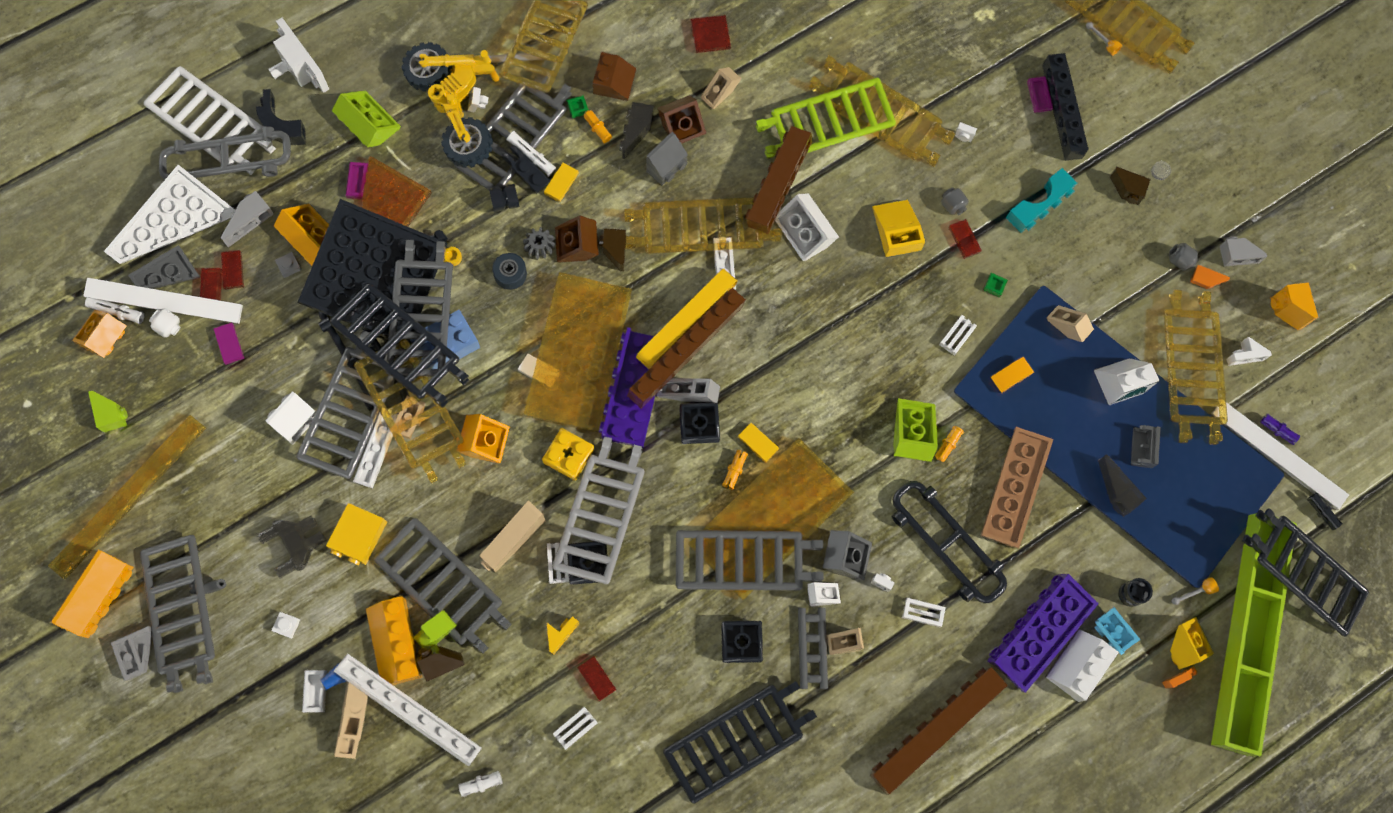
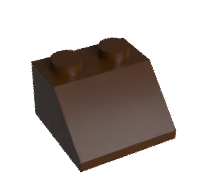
[593,52,636,101]
[657,95,706,144]
[555,215,599,263]

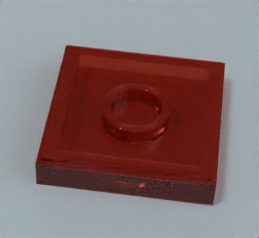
[691,15,731,53]

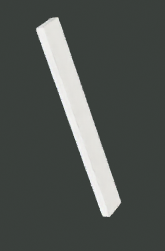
[84,278,243,324]
[1211,400,1349,510]
[334,654,481,766]

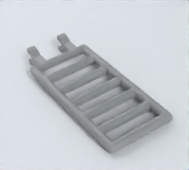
[552,437,645,584]

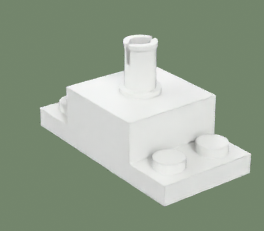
[268,18,329,93]

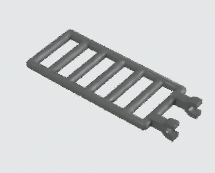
[455,68,572,190]
[386,240,453,377]
[296,330,400,479]
[374,518,512,654]
[676,530,824,590]
[140,535,215,693]

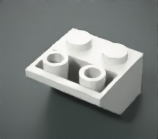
[265,392,316,445]

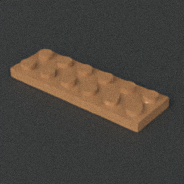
[980,427,1053,549]

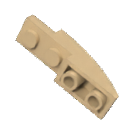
[334,682,368,759]

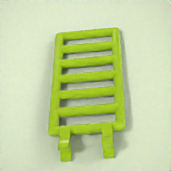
[756,78,896,159]

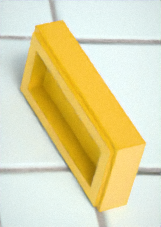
[544,163,579,202]
[738,423,779,463]

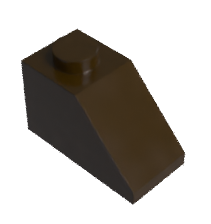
[1110,166,1151,205]
[599,228,626,271]
[416,645,465,682]

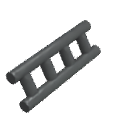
[798,608,828,689]

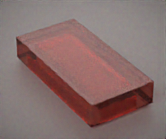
[949,219,982,259]
[221,250,244,290]
[200,268,223,301]
[577,656,616,701]

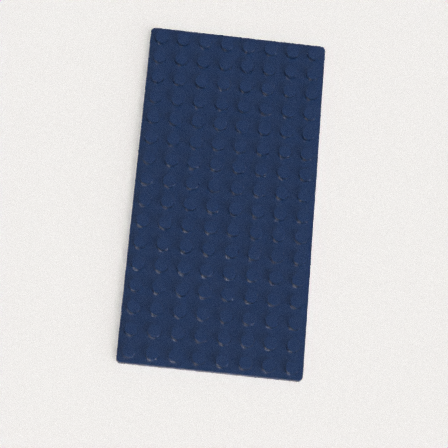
[954,286,1284,588]

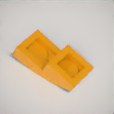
[991,357,1034,393]

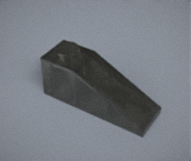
[1098,454,1147,517]

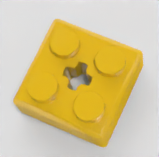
[542,428,594,481]

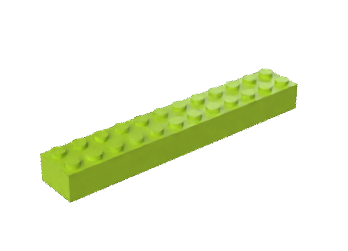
[1211,513,1297,757]

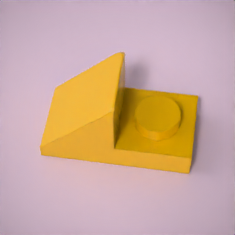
[547,616,579,655]

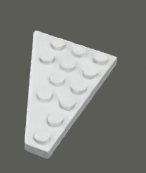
[104,165,235,264]

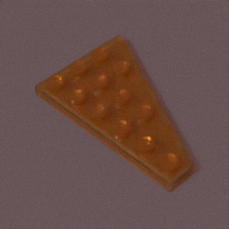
[362,156,432,227]

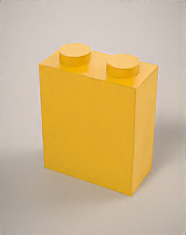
[326,503,387,566]

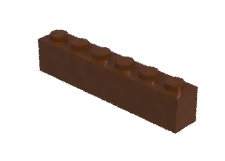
[745,126,812,234]

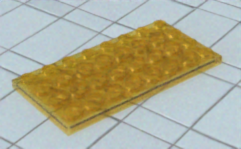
[523,272,632,433]
[688,438,854,601]

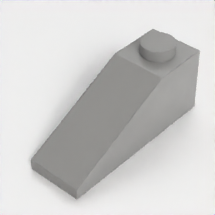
[221,191,274,247]
[657,378,720,403]

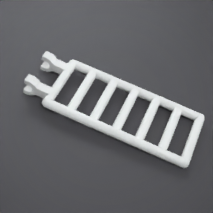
[144,66,276,175]

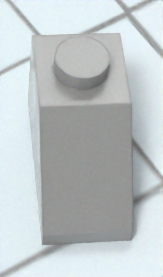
[1220,237,1267,267]

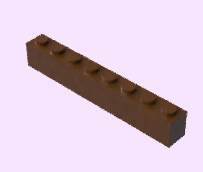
[627,288,746,409]
[870,667,1008,795]

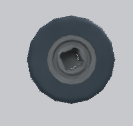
[492,253,527,290]

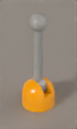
[1086,22,1123,56]
[1171,577,1219,605]

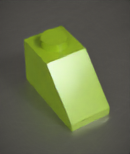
[88,391,128,432]

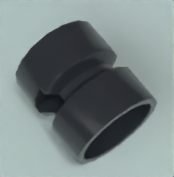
[489,184,520,212]
[1118,578,1153,607]

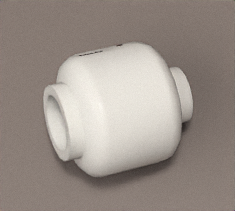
[149,309,181,337]

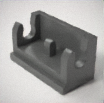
[1131,425,1161,468]

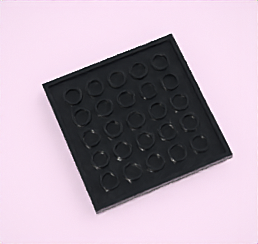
[297,199,448,346]

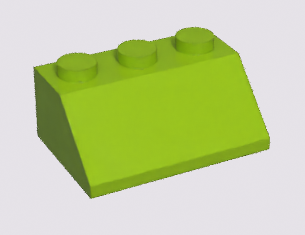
[332,90,401,147]

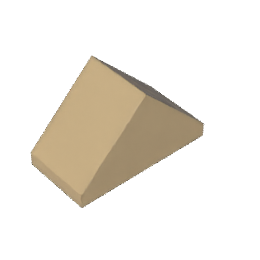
[826,628,864,655]

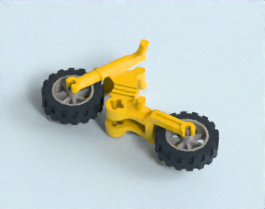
[401,42,500,168]

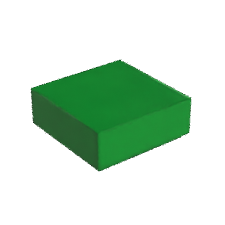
[566,95,589,119]
[983,273,1008,298]

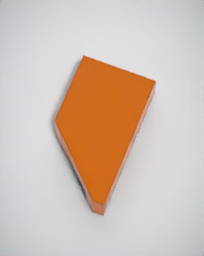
[1190,265,1230,289]
[1162,666,1198,689]

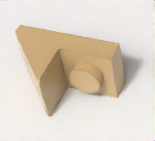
[391,396,425,439]

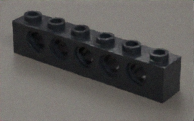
[1042,53,1089,161]

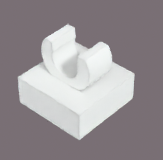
[468,87,488,113]

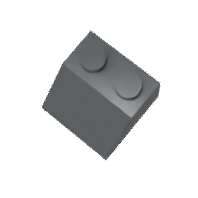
[646,132,688,186]
[823,530,872,580]

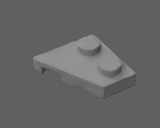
[111,626,152,681]

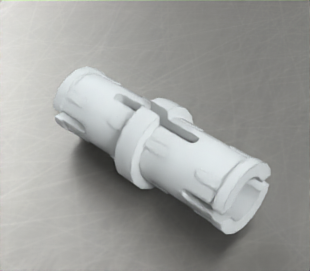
[459,771,503,797]

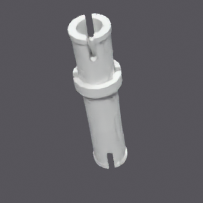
[506,131,556,176]
[85,298,144,324]

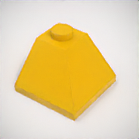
[1170,617,1214,670]

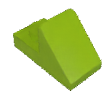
[413,610,457,648]

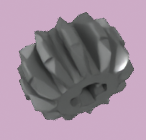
[523,227,555,260]

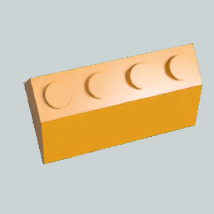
[274,204,329,266]
[51,549,134,638]
[366,596,422,685]

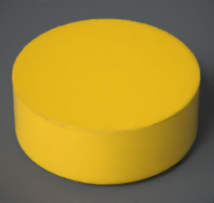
[444,247,462,266]

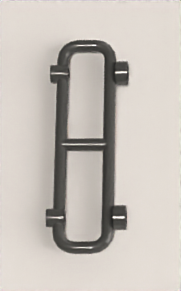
[159,126,291,180]

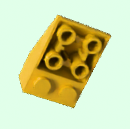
[872,200,925,257]

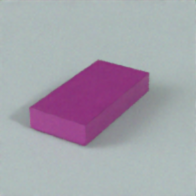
[1027,76,1053,113]
[345,162,369,199]
[214,323,244,365]

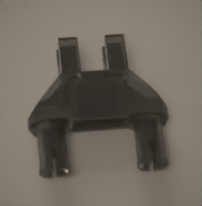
[256,515,327,579]

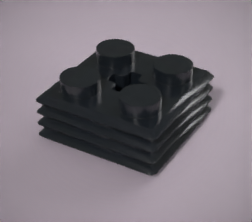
[679,403,720,444]
[567,541,608,585]
[721,621,763,663]

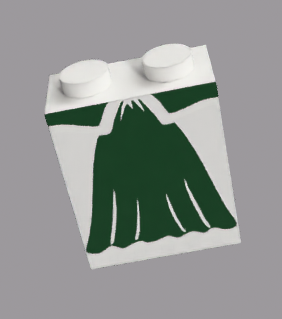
[1094,359,1159,405]

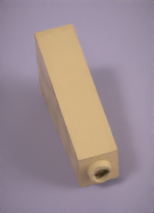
[480,500,546,573]

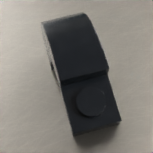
[256,89,306,145]

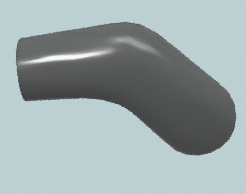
[189,579,226,595]

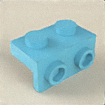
[1094,607,1140,655]

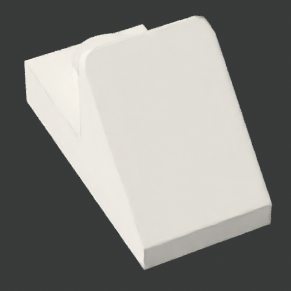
[1226,337,1272,366]
[808,583,841,607]

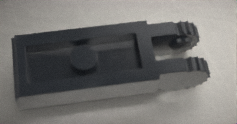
[502,145,550,194]

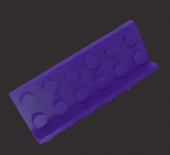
[599,327,656,448]
[987,574,1099,693]

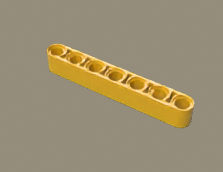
[636,269,738,369]

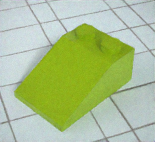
[893,398,938,462]

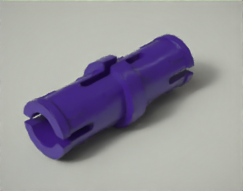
[1260,413,1300,445]

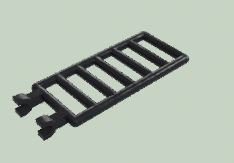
[330,283,470,408]
[1242,508,1369,637]
[663,681,817,804]

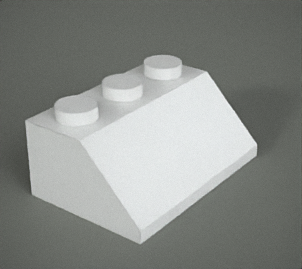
[775,193,839,261]
[1046,629,1119,702]

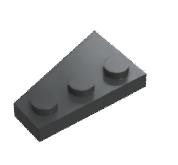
[128,245,201,289]

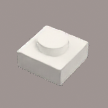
[954,122,977,143]
[870,573,894,592]
[271,612,300,639]

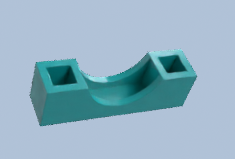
[1006,168,1077,233]

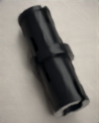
[1307,492,1343,531]

